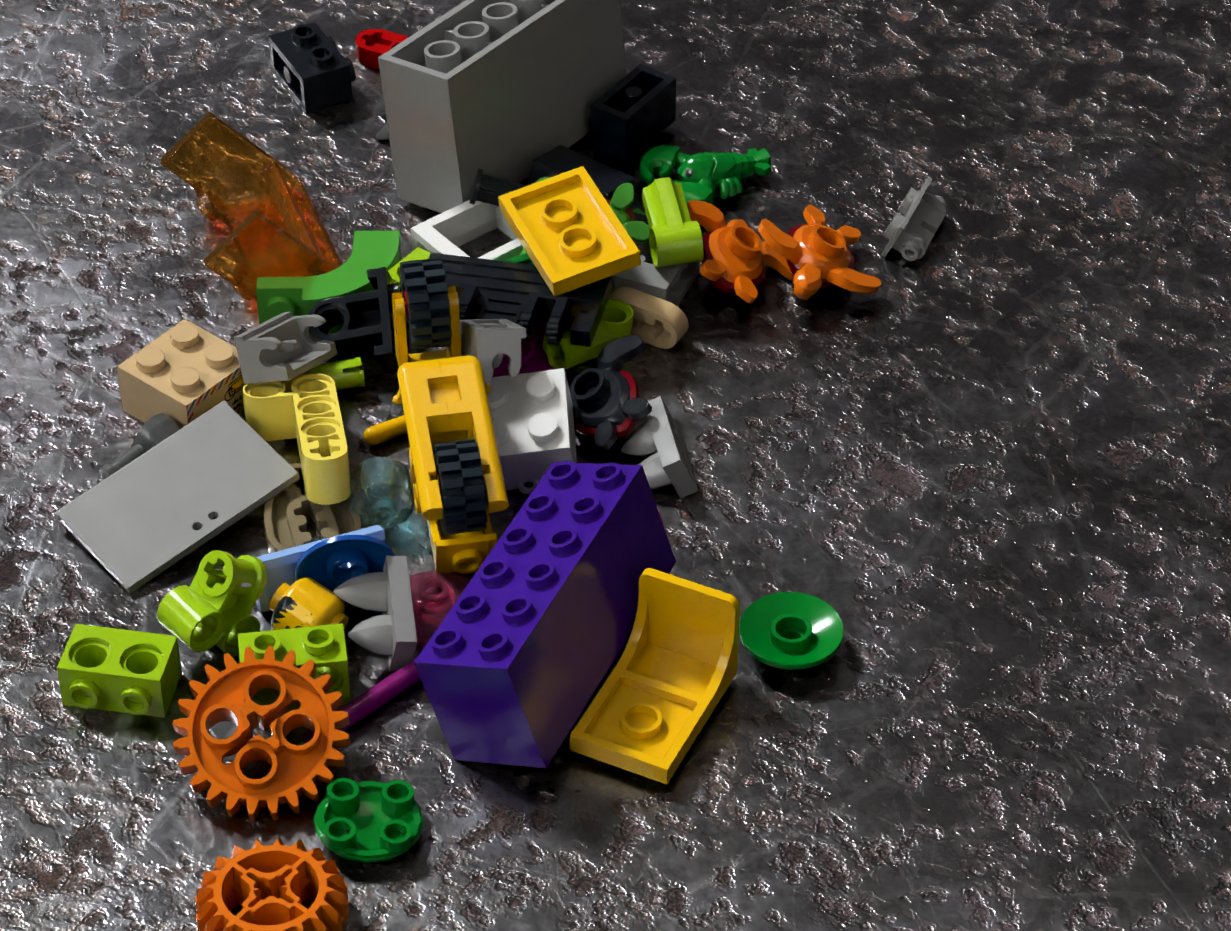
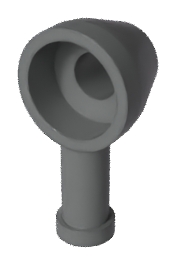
[100,413,180,479]

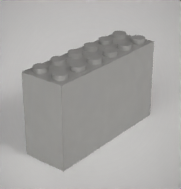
[378,0,627,213]

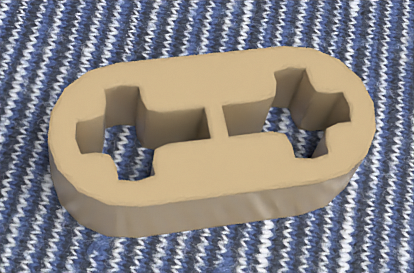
[609,286,689,349]

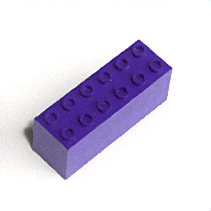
[414,461,676,768]

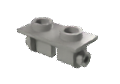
[881,177,948,261]

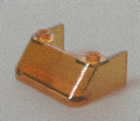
[160,111,343,301]

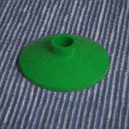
[739,592,843,670]

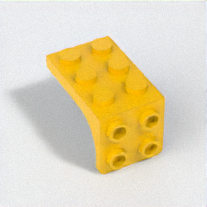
[569,568,740,785]

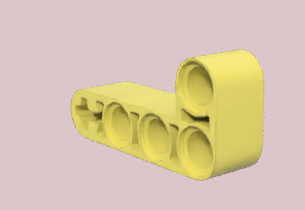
[242,373,351,505]

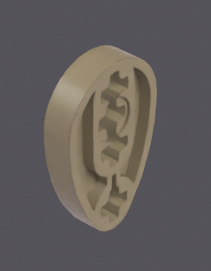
[264,463,362,554]

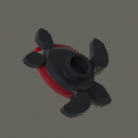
[567,335,652,451]

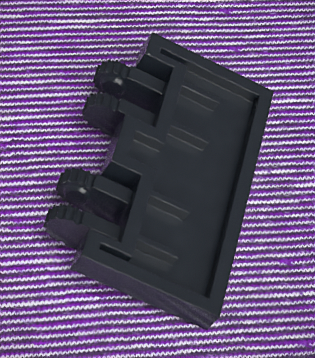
[429,253,613,347]

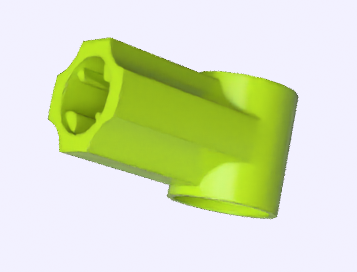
[642,177,704,268]
[543,299,634,370]

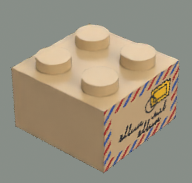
[117,319,246,429]

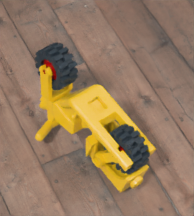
[363,258,509,574]

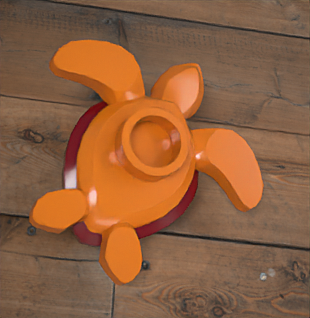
[687,200,794,303]
[758,204,881,300]

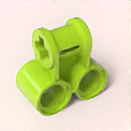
[157,550,267,657]

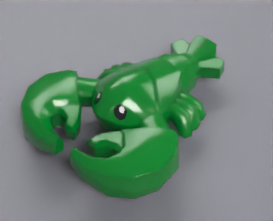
[639,145,771,204]

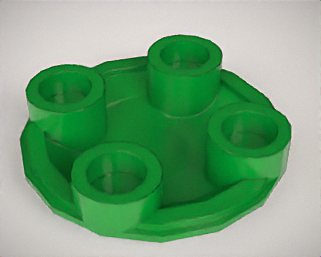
[314,778,424,863]

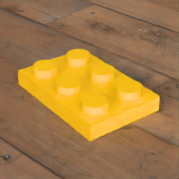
[498,166,641,296]

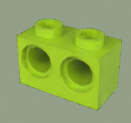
[57,623,182,718]
[238,623,351,711]

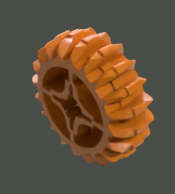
[195,836,349,931]

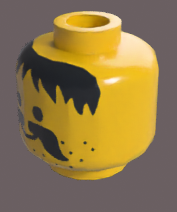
[269,577,349,631]

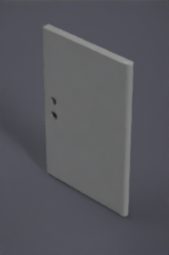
[54,401,300,594]

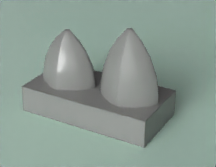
[621,396,699,499]
[333,556,417,671]

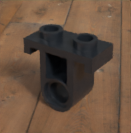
[308,267,410,374]

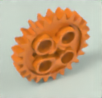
[173,646,350,822]

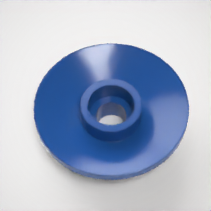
[296,535,397,604]

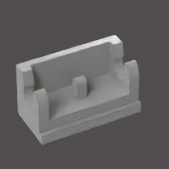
[234,312,337,384]
[460,319,526,383]

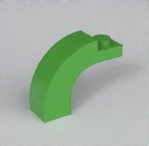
[256,231,402,336]

